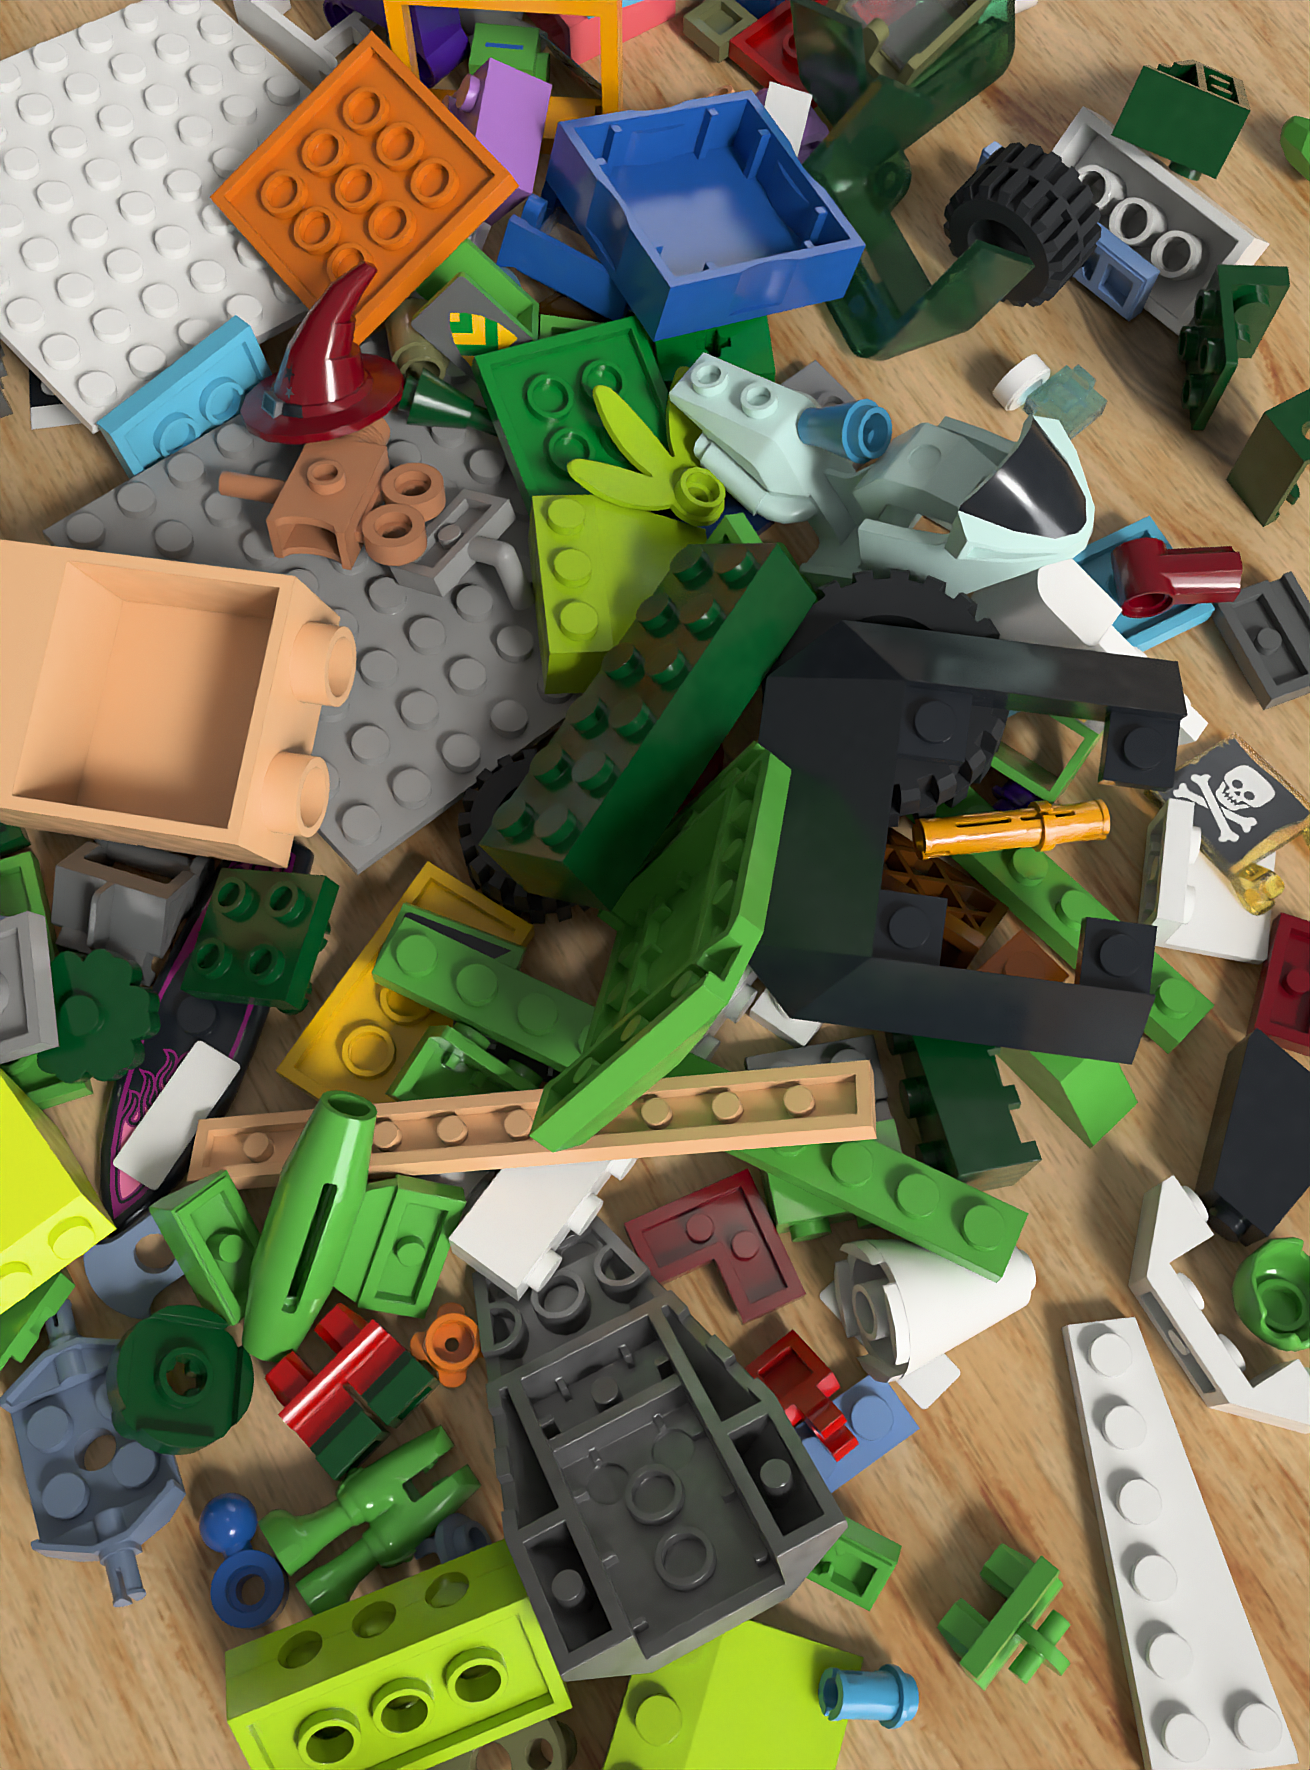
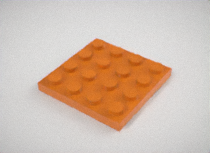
[210,31,519,346]

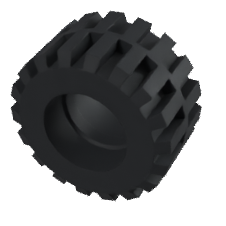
[943,142,1102,307]
[458,748,591,924]

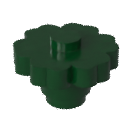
[37,948,161,1084]

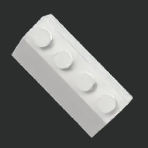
[1052,106,1269,335]

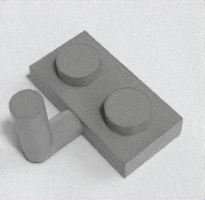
[390,489,535,610]

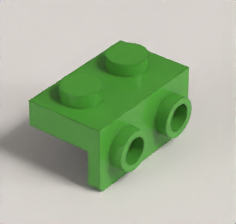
[385,1022,543,1102]

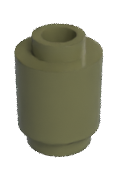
[385,298,450,384]

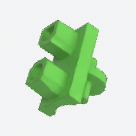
[937,1543,1071,1691]

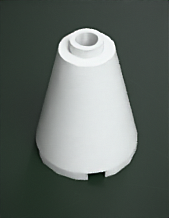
[834,1239,1036,1383]

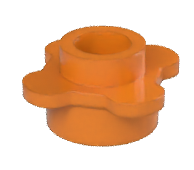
[410,1302,484,1388]

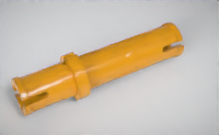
[912,799,1110,860]

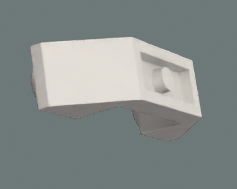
[1128,1175,1310,1434]

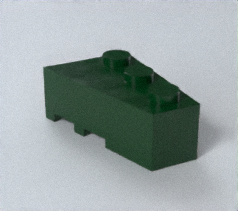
[1111,60,1251,181]
[884,1031,1042,1191]

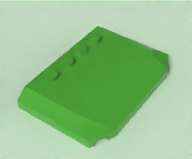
[529,740,791,1153]

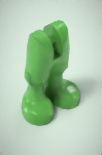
[258,1424,482,1615]

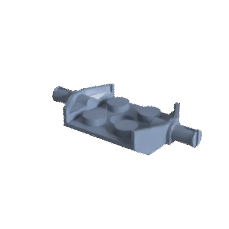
[0,1299,186,1607]

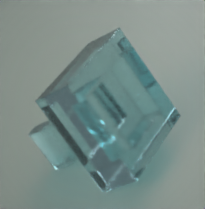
[1023,364,1108,440]

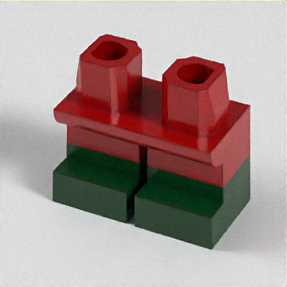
[265,1303,440,1481]

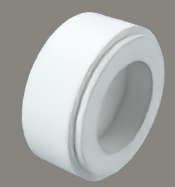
[993,354,1050,411]

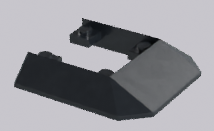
[748,620,1188,1065]

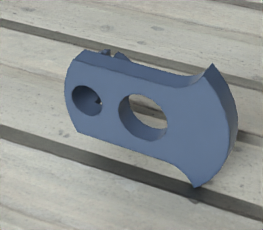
[83,1187,184,1320]

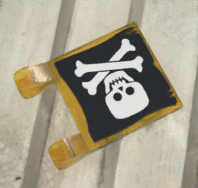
[1143,732,1310,916]

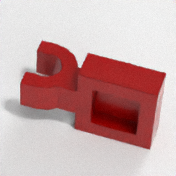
[744,1329,859,1462]

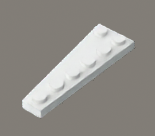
[1061,1317,1299,1770]

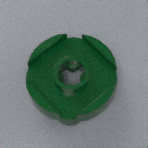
[106,1305,254,1455]

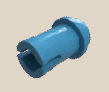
[818,1664,919,1729]

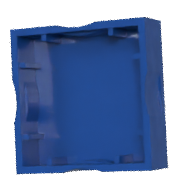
[545,90,866,342]

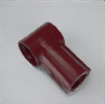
[1111,537,1243,618]

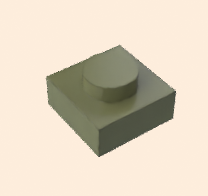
[683,0,758,63]

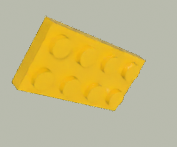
[275,861,535,1104]

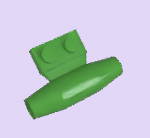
[242,1090,466,1363]

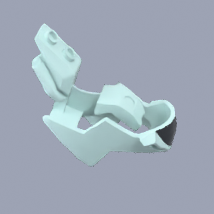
[669,352,1095,599]

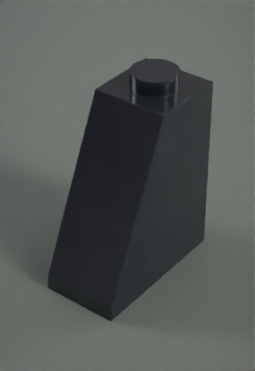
[1195,1028,1310,1247]

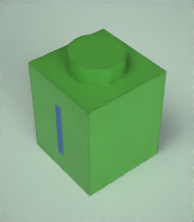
[468,23,550,83]

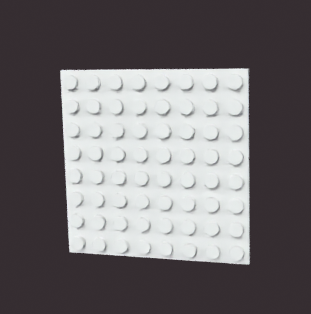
[0,0,312,434]

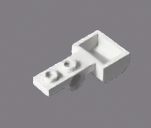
[971,559,1208,746]

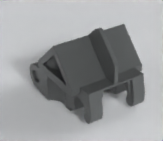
[51,839,215,987]

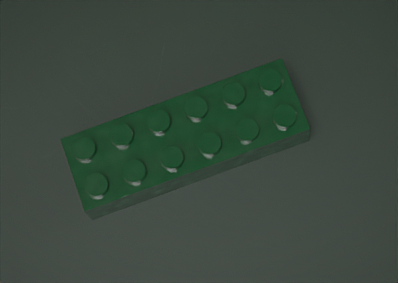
[478,543,817,912]

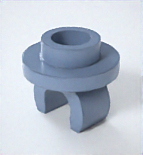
[414,1513,492,1564]

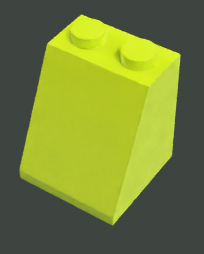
[0,1068,117,1315]

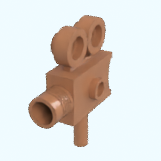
[219,418,446,570]

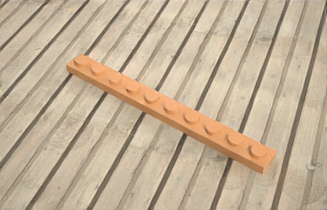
[187,1060,877,1190]

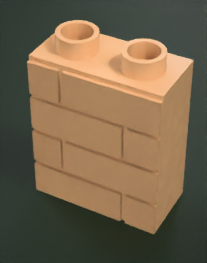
[0,539,356,869]

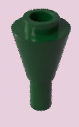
[398,367,498,437]

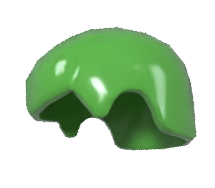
[1231,1237,1310,1352]

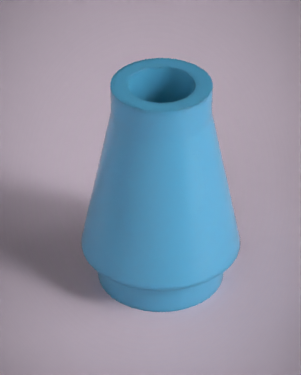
[798,399,892,464]

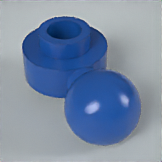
[199,1493,290,1630]

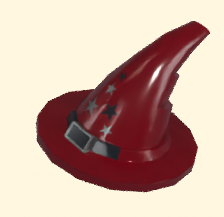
[240,261,405,445]

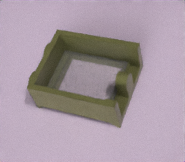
[819,0,992,100]

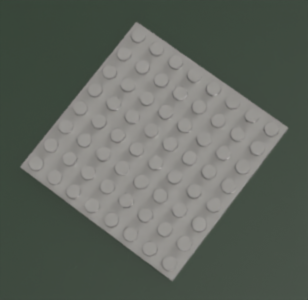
[42,328,583,875]

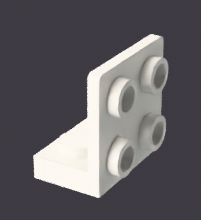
[1138,798,1276,965]

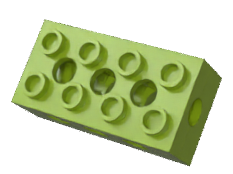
[225,1539,573,1770]

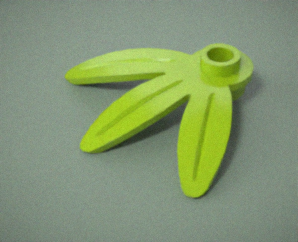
[567,366,725,526]

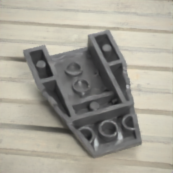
[472,1215,848,1682]

